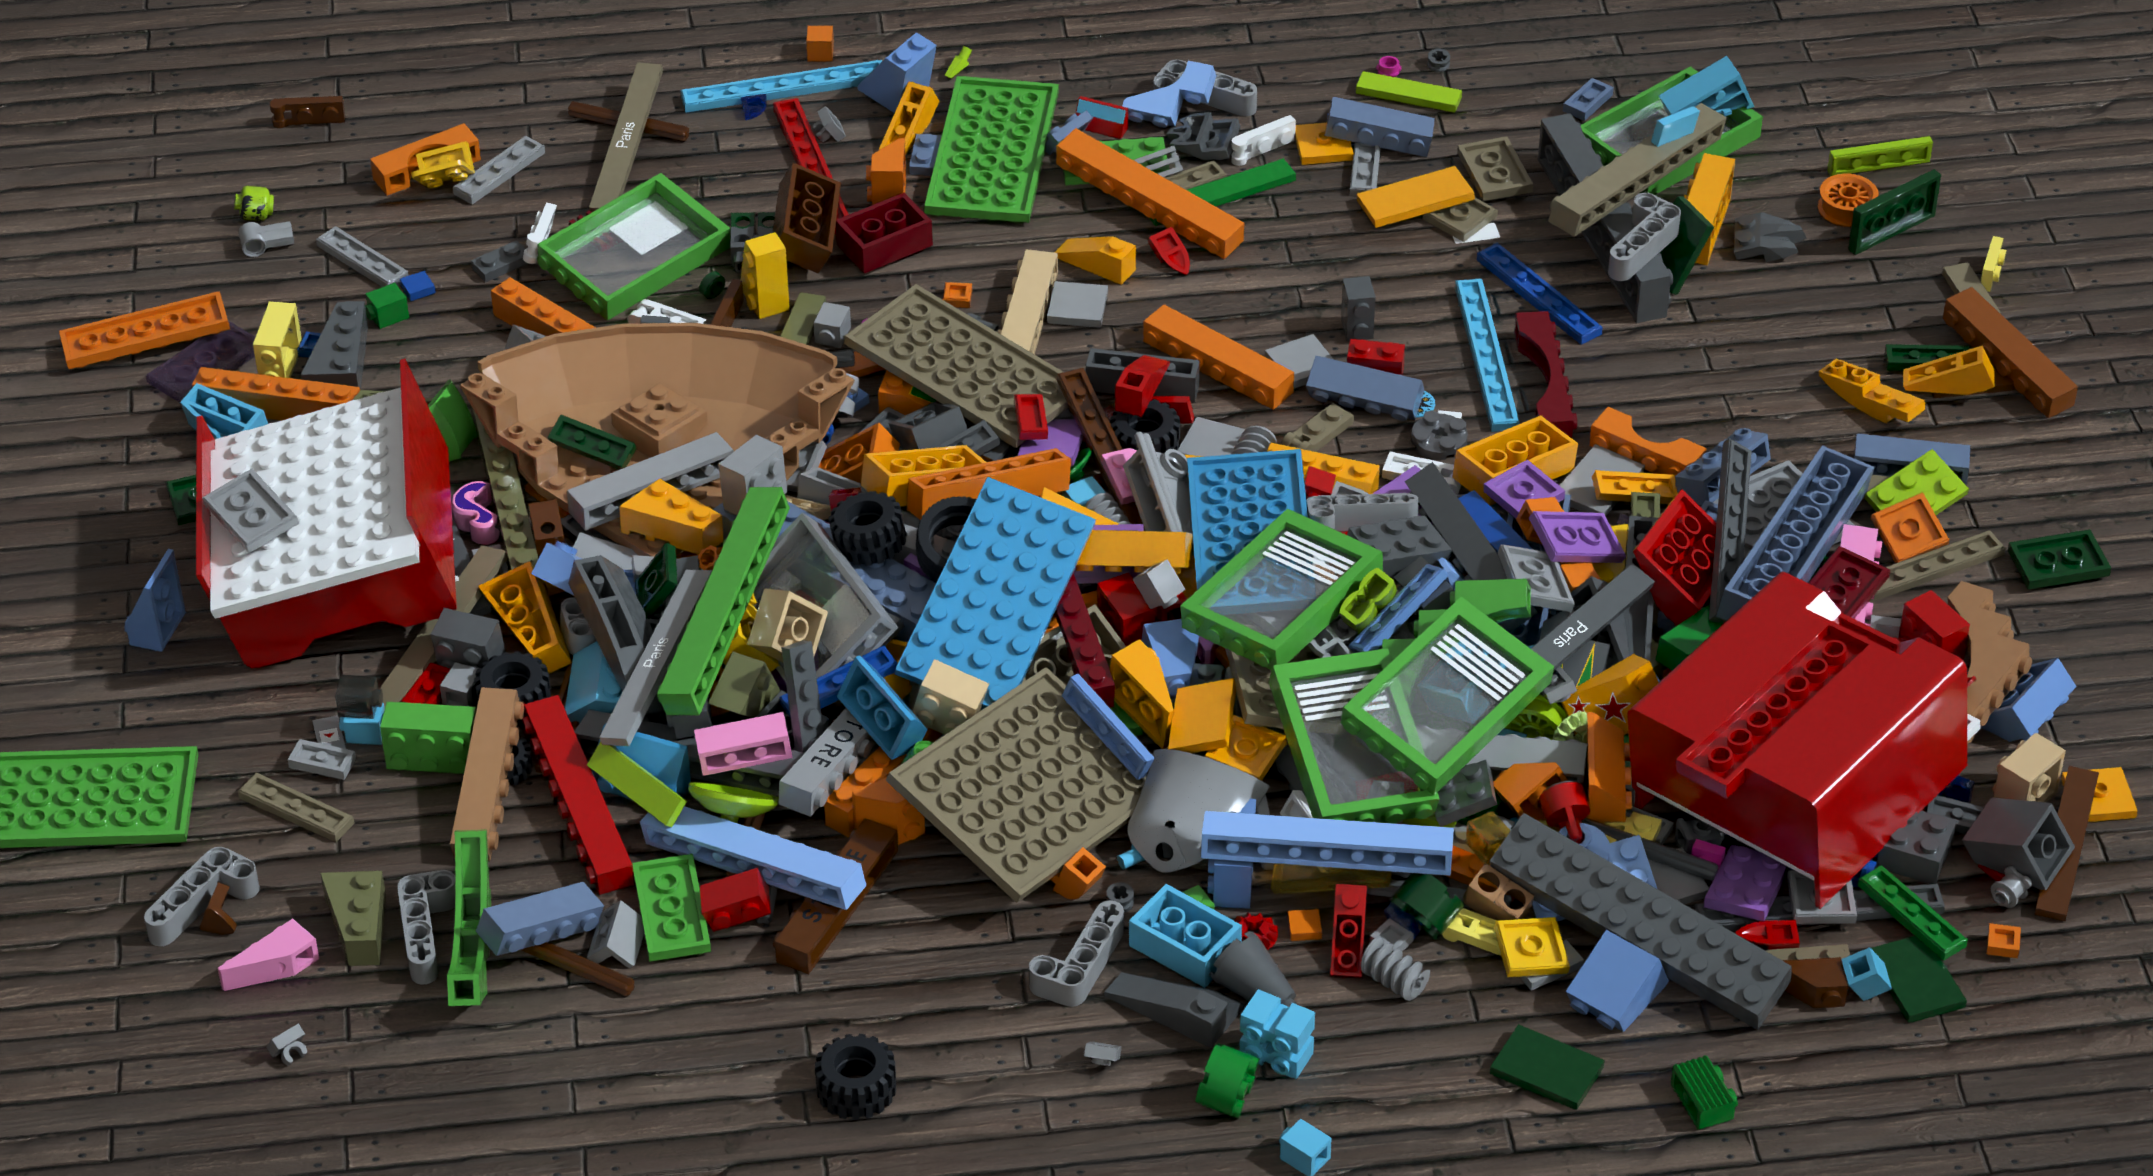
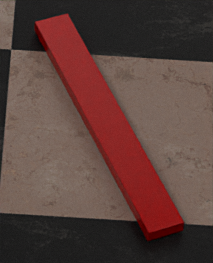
[773,98,849,234]

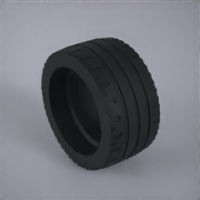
[916,496,976,583]

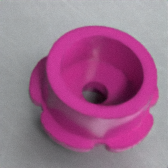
[1376,56,1402,77]

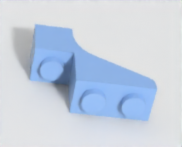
[1122,61,1217,128]

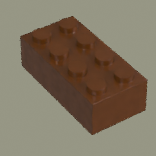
[772,163,841,273]

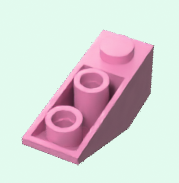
[217,918,319,991]

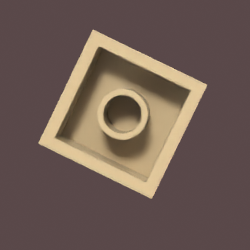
[747,589,828,663]
[912,659,989,735]
[1992,733,2066,802]

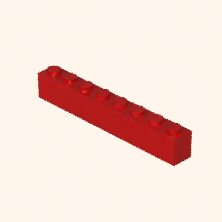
[521,695,634,895]

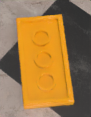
[1356,166,1475,228]

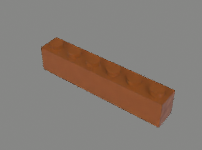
[1942,287,2078,419]

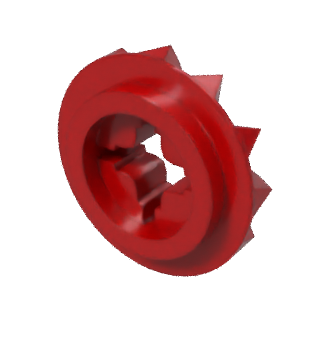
[1235,912,1278,950]

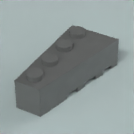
[301,301,368,389]

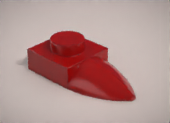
[1148,227,1190,275]
[1735,920,1800,950]

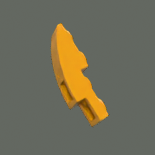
[1819,358,1925,424]

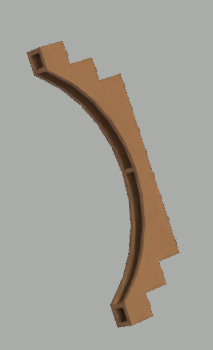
[1947,581,2032,744]

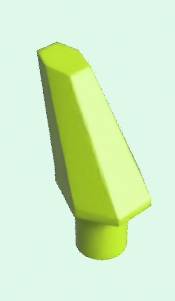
[944,46,972,79]

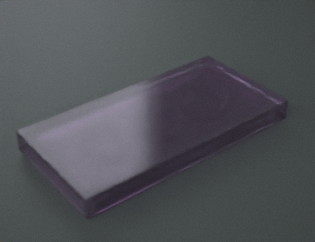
[146,320,256,403]

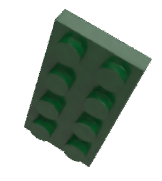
[1848,169,1941,255]

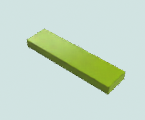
[1356,71,1462,112]
[1827,136,1933,176]
[587,741,687,827]

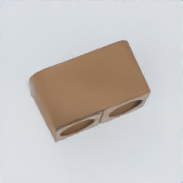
[1463,863,1534,921]

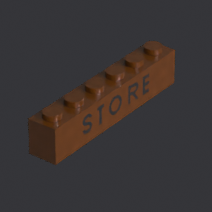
[773,818,898,975]

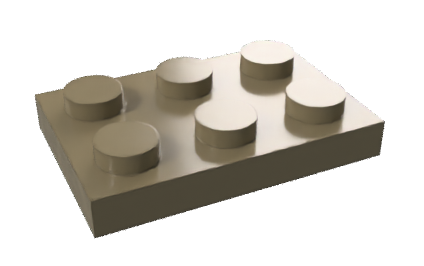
[1457,136,1533,201]

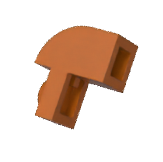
[1050,847,1106,900]

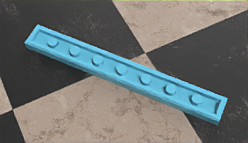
[680,60,882,113]
[1455,279,1519,432]

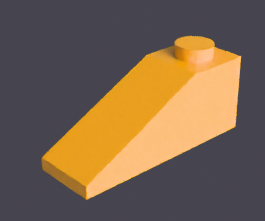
[879,81,939,155]
[1054,236,1136,285]
[1903,345,1995,395]

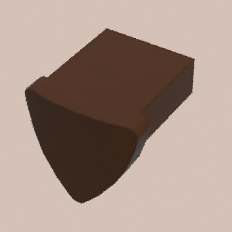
[199,882,237,934]

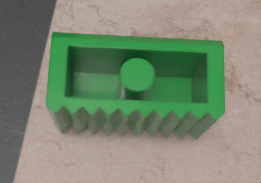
[1671,1055,1738,1130]

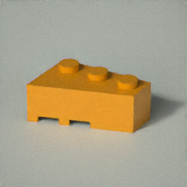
[619,479,723,554]

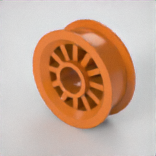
[1818,173,1879,227]

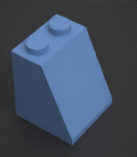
[857,32,937,113]
[1141,619,1200,709]
[1566,930,1669,1032]

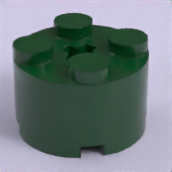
[1390,873,1464,940]

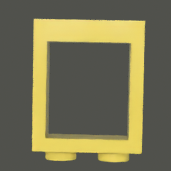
[253,301,302,378]

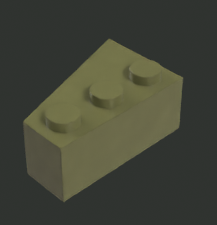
[708,652,781,718]
[320,871,386,966]

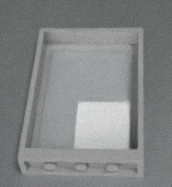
[753,512,898,682]

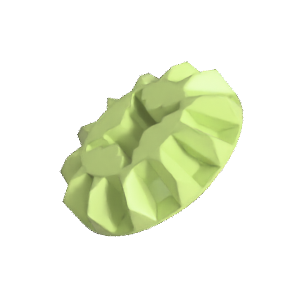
[1553,712,1587,743]

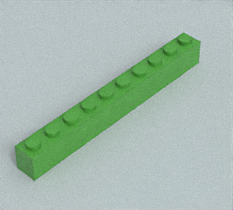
[657,487,790,716]

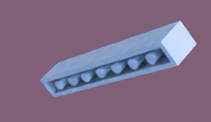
[640,806,866,910]
[1201,811,1454,876]

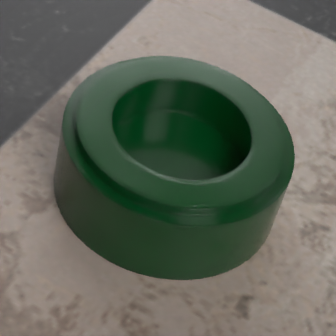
[699,271,725,299]

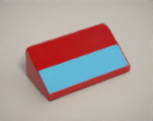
[1076,96,1128,139]

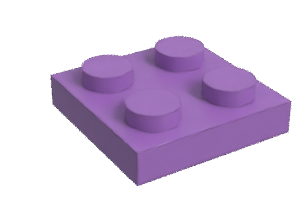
[1484,460,1565,518]

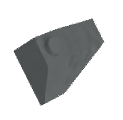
[1104,972,1244,1048]

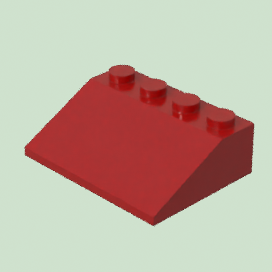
[1633,489,1716,626]

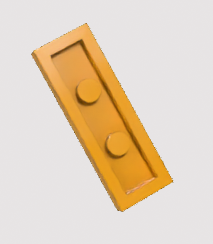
[1592,470,1677,504]

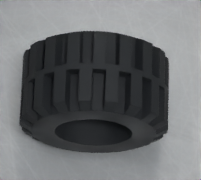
[1110,399,1180,453]
[829,491,906,566]
[474,651,551,727]
[815,1034,896,1120]

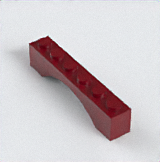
[1514,311,1577,438]
[1054,573,1115,708]

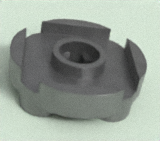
[1411,410,1468,461]

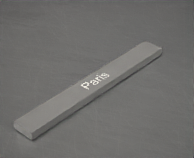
[599,569,712,746]

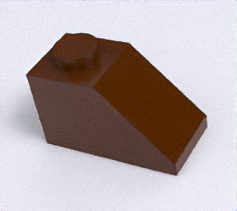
[1783,957,1848,1008]

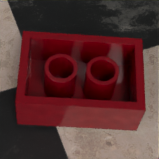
[836,193,933,274]

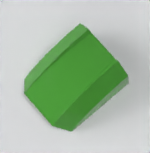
[428,379,477,461]

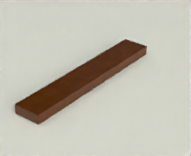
[2035,766,2099,921]

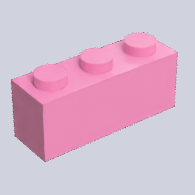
[694,712,793,776]

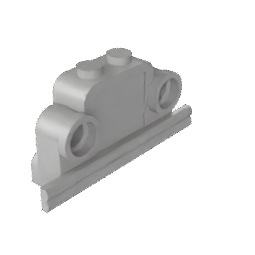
[1123,432,1194,556]

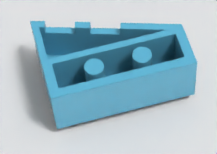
[1659,56,1754,116]
[180,383,268,439]

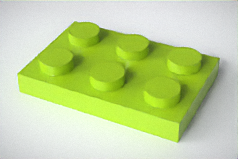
[1865,449,1969,515]

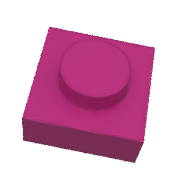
[1692,839,1726,870]

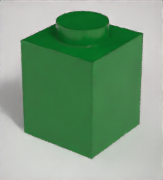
[365,283,409,329]

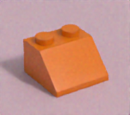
[866,138,906,205]
[1493,762,1568,821]
[852,777,925,845]

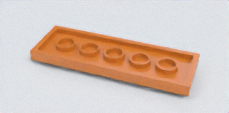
[59,291,230,370]

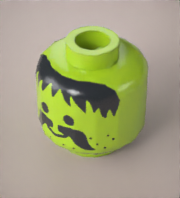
[234,185,274,221]

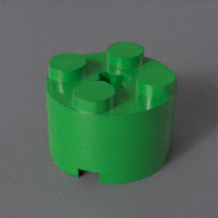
[1195,1043,1260,1118]

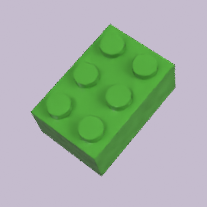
[380,701,476,774]

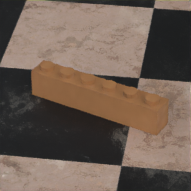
[450,687,524,861]

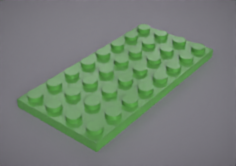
[924,76,1059,223]
[0,746,199,848]

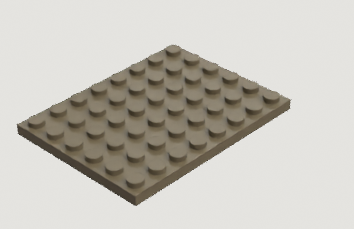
[886,667,1150,903]

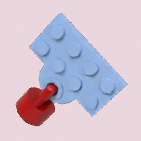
[1532,781,1657,921]

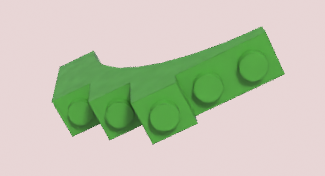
[1382,579,1531,734]
[447,829,491,1006]

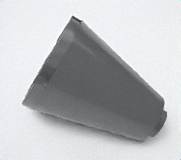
[1209,931,1296,1007]

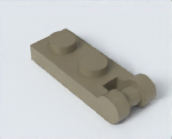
[1282,403,1354,452]

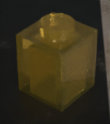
[1466,811,1511,865]

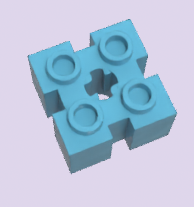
[1240,989,1315,1079]

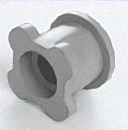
[1991,866,2032,908]

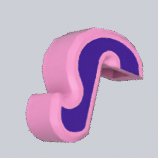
[451,481,500,545]

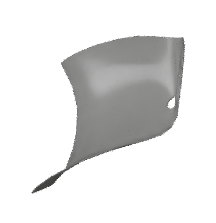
[1128,749,1270,872]

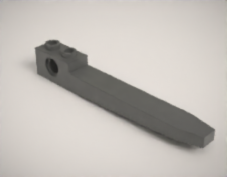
[1624,516,1658,661]

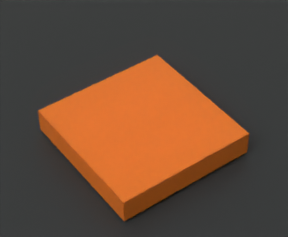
[1871,492,1950,563]

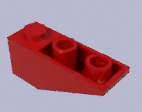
[1115,355,1170,417]
[1330,884,1367,978]

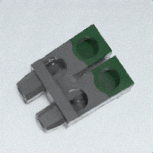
[730,212,775,273]

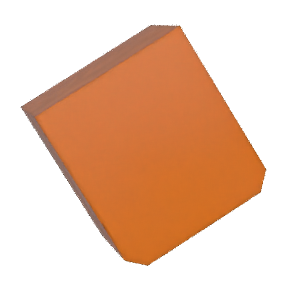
[806,26,834,62]

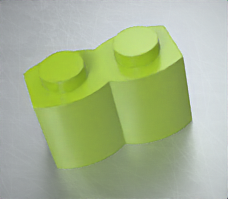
[1339,568,1397,634]

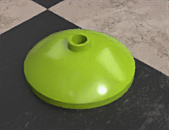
[688,782,779,823]

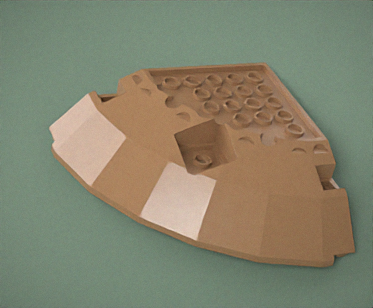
[460,323,855,557]

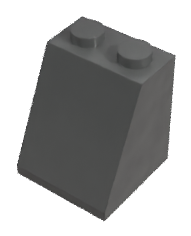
[1962,797,2075,890]

